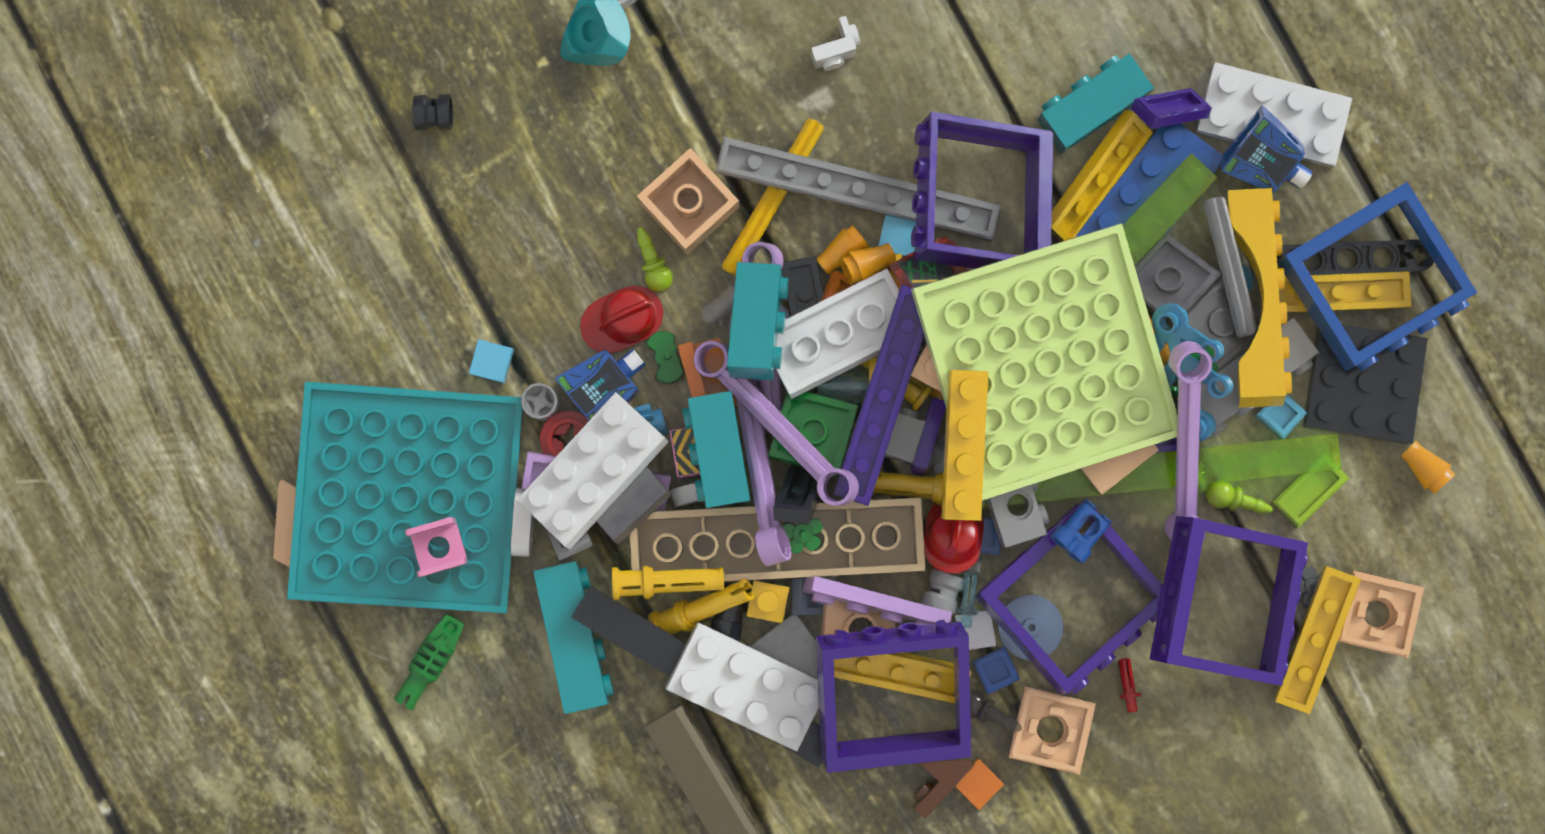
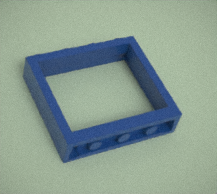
[1277,182,1477,371]

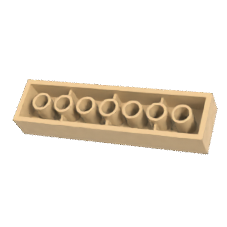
[630,498,925,581]

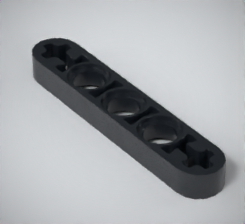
[1277,239,1434,275]

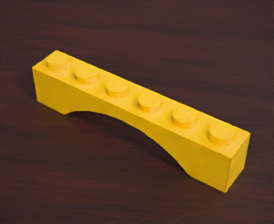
[1226,188,1292,408]

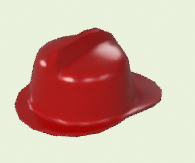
[580,285,664,354]
[923,503,984,574]

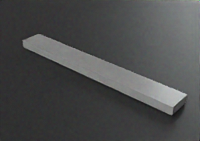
[715,137,1001,241]

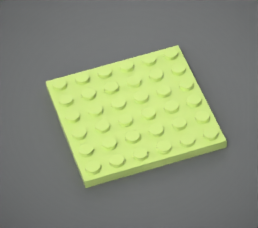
[911,224,1178,500]

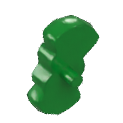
[646,331,685,384]

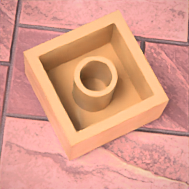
[637,148,740,255]

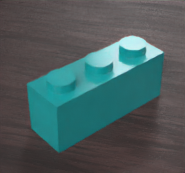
[1037,53,1154,155]
[727,262,789,380]
[682,391,750,509]

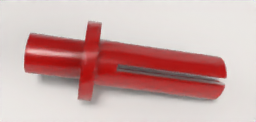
[1118,658,1141,713]

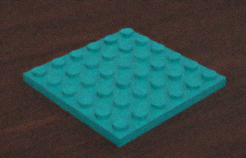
[287,381,523,613]

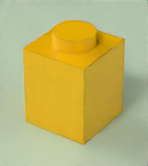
[747,580,789,623]

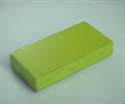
[1271,453,1350,528]

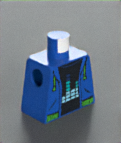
[1220,105,1312,193]
[555,349,646,421]

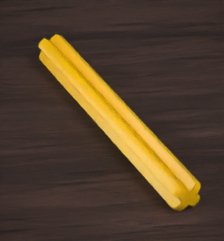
[722,118,824,277]

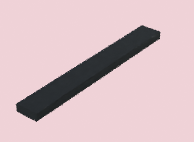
[571,585,823,768]

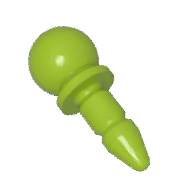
[637,227,673,292]
[1206,480,1273,513]

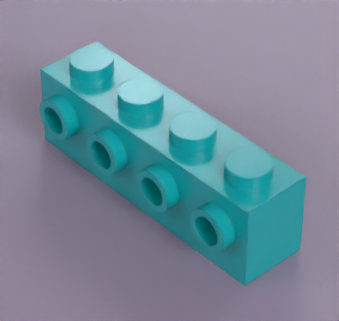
[533,561,614,714]

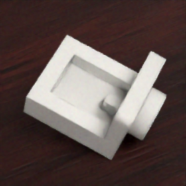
[811,16,861,71]

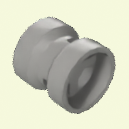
[521,383,561,421]
[921,569,966,614]

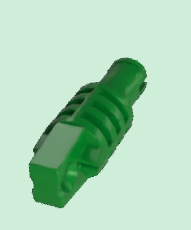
[393,613,465,710]

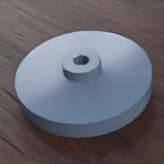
[998,595,1063,660]

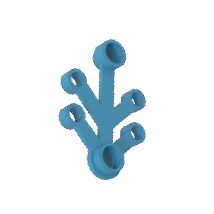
[1152,303,1233,442]

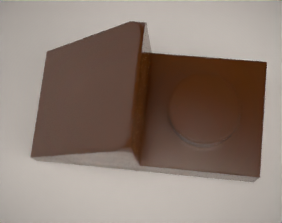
[912,758,974,819]

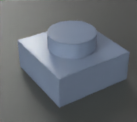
[792,578,829,615]

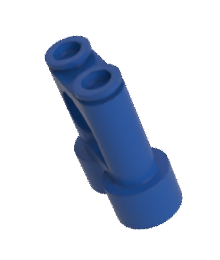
[1050,499,1112,564]

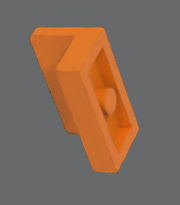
[677,338,738,407]

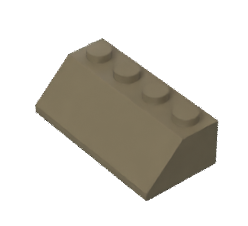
[643,702,758,834]

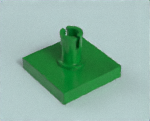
[768,392,859,477]

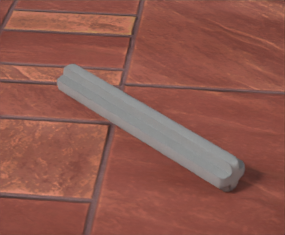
[1204,197,1258,338]

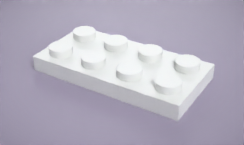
[1195,62,1352,168]
[775,269,899,399]
[517,392,669,550]
[665,622,819,751]

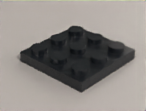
[1303,324,1428,444]

